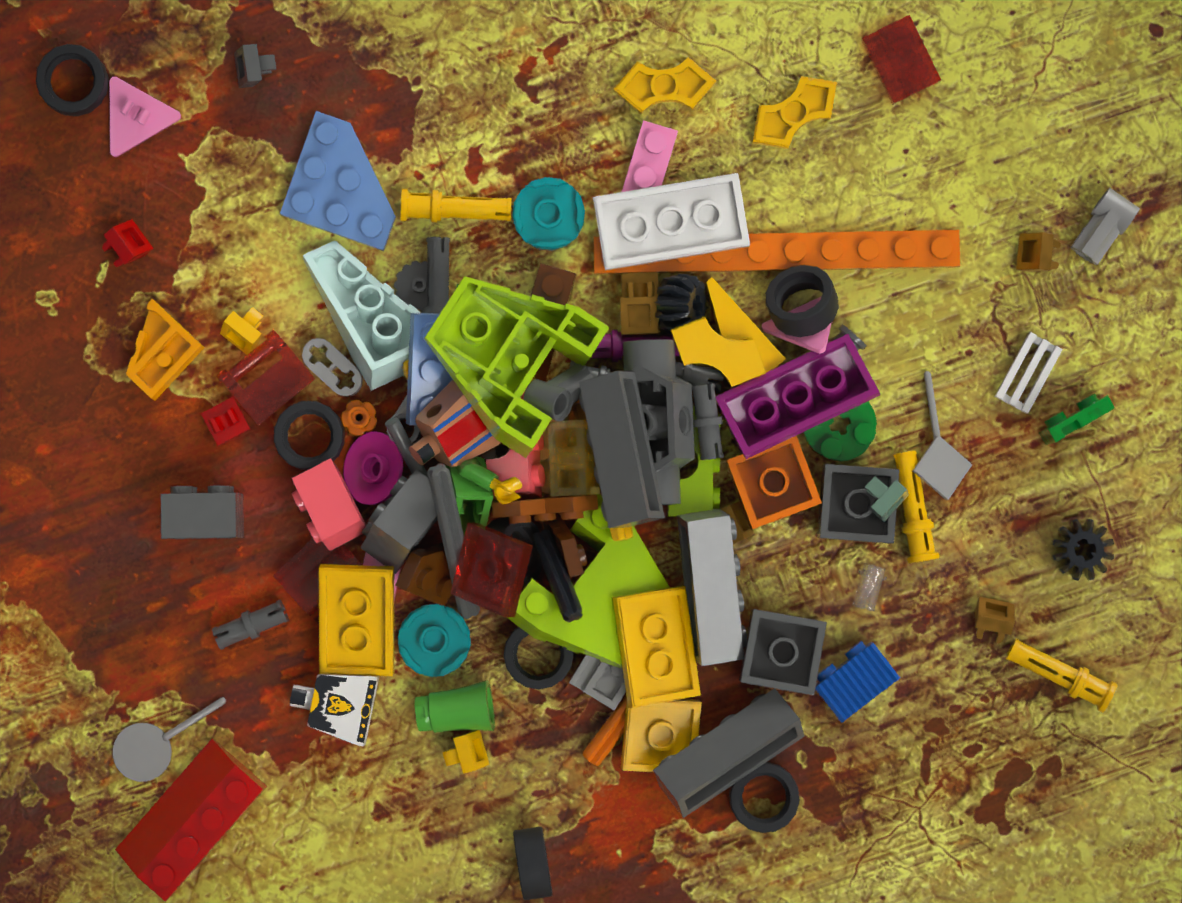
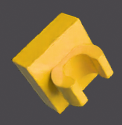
[220,307,264,356]
[442,730,490,774]

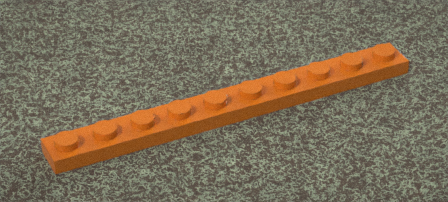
[593,230,960,274]

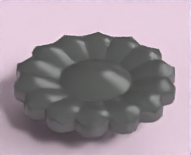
[394,261,427,311]

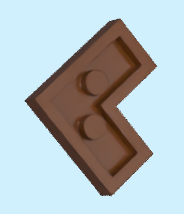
[492,495,598,524]

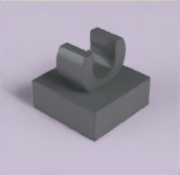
[234,44,276,88]

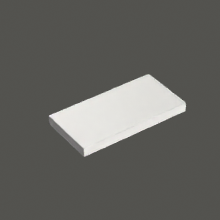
[593,173,750,271]

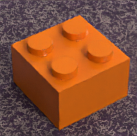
[725,435,822,530]

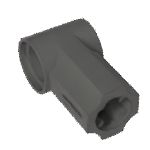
[523,363,594,422]

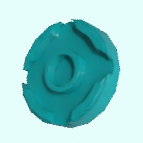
[512,177,585,251]
[398,604,471,677]

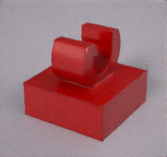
[102,219,154,267]
[201,397,251,446]

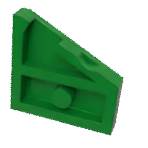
[1039,393,1115,445]

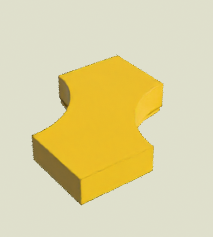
[613,57,716,114]
[752,76,837,149]
[670,317,766,386]

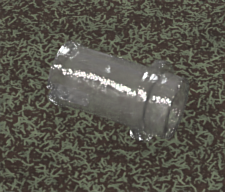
[852,563,887,612]

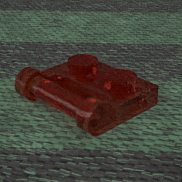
[216,330,315,426]

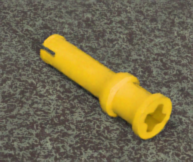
[401,188,511,223]
[893,451,940,564]
[1006,638,1117,713]

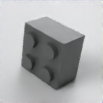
[817,464,899,544]
[360,469,438,574]
[161,486,244,539]
[739,609,827,695]

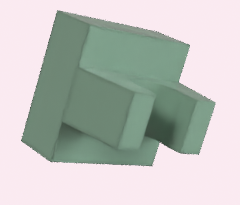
[865,476,909,522]

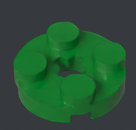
[803,401,877,462]

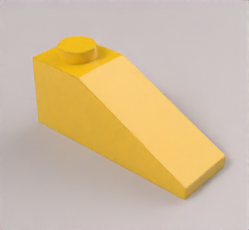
[705,277,786,386]

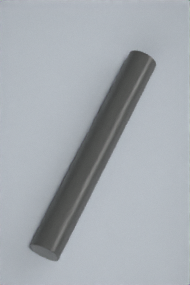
[385,417,428,477]

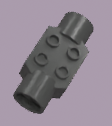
[623,340,695,505]

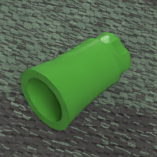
[414,680,495,733]

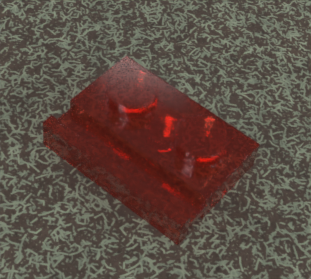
[861,15,941,105]
[273,538,363,616]

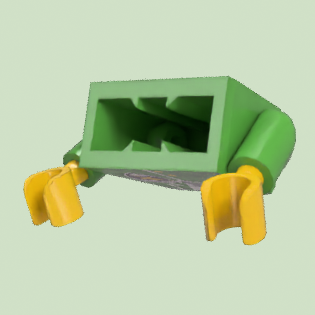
[446,457,522,546]

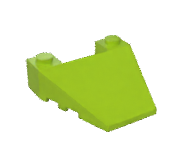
[424,276,609,458]
[505,493,670,669]

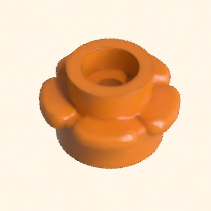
[341,400,377,436]

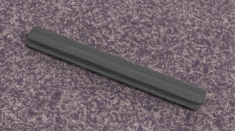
[427,464,480,619]

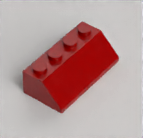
[115,738,267,902]

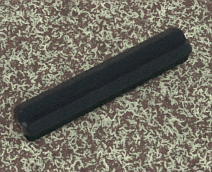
[532,529,583,623]

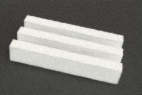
[994,332,1063,414]

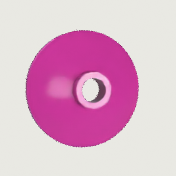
[344,432,403,505]

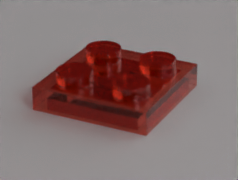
[450,523,533,618]

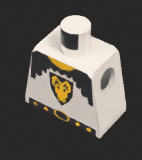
[290,674,379,746]

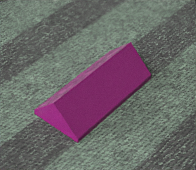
[716,334,880,459]

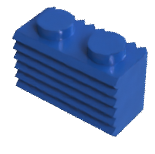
[815,641,900,723]

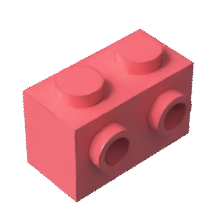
[291,458,366,551]

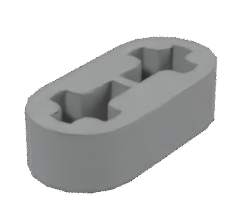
[302,338,363,397]

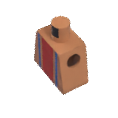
[409,380,501,467]

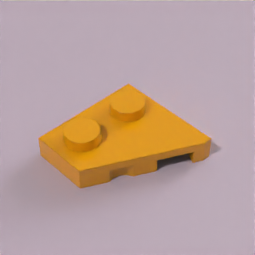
[126,299,205,401]

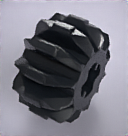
[654,274,709,334]
[1051,519,1114,580]

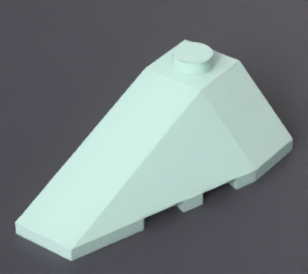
[303,240,420,391]

